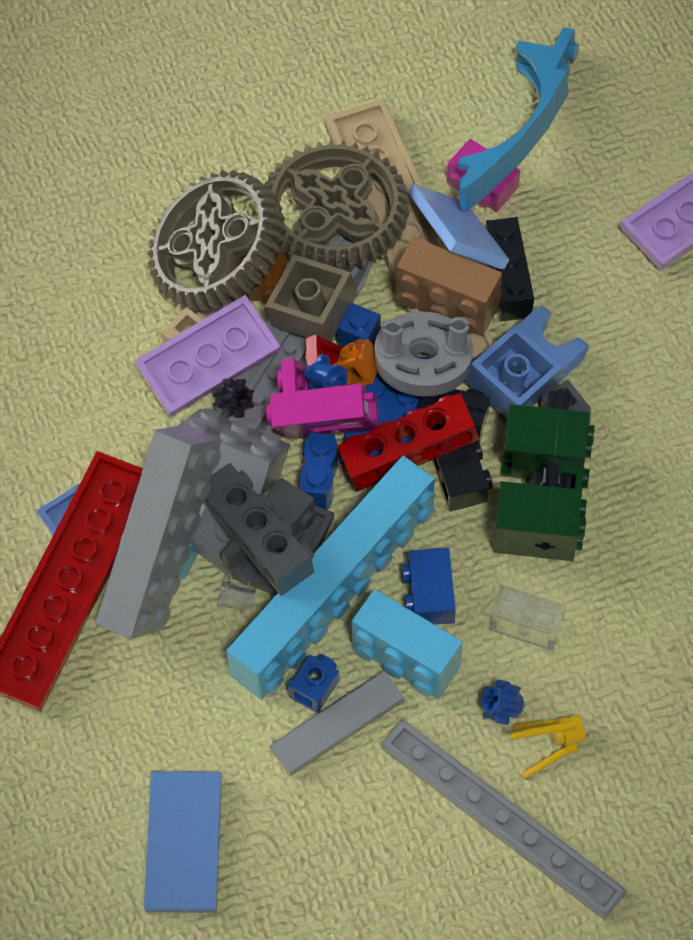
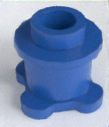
[304,354,348,389]

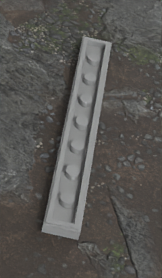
[381,719,627,921]

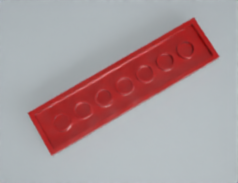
[0,451,143,712]

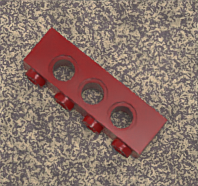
[337,393,480,492]

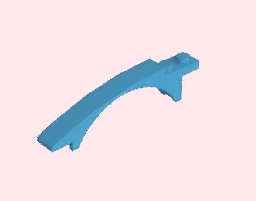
[458,27,579,211]

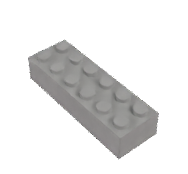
[96,425,222,639]

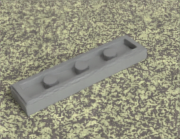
[270,671,404,777]

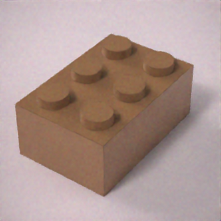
[396,236,502,336]

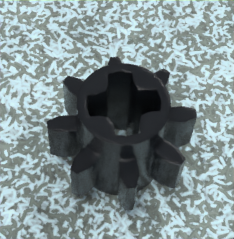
[213,378,254,418]

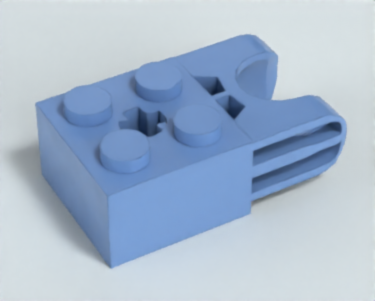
[466,305,589,419]

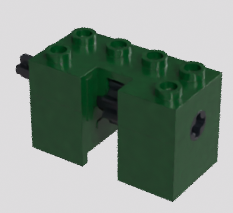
[493,389,595,562]

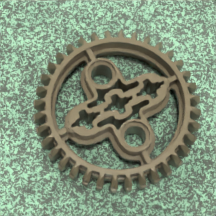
[265,140,409,272]
[147,170,286,313]

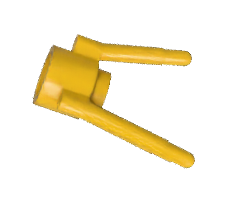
[510,715,586,779]

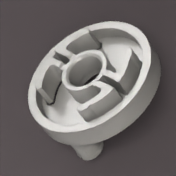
[374,312,473,396]

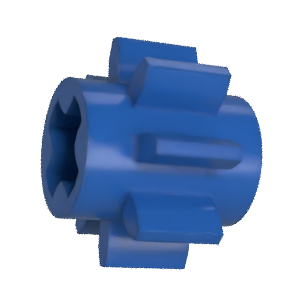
[481,679,524,725]

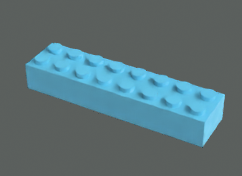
[226,456,435,700]

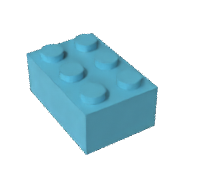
[351,589,463,699]

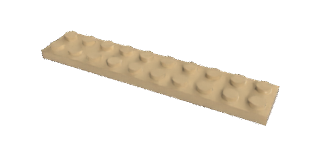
[326,99,495,374]

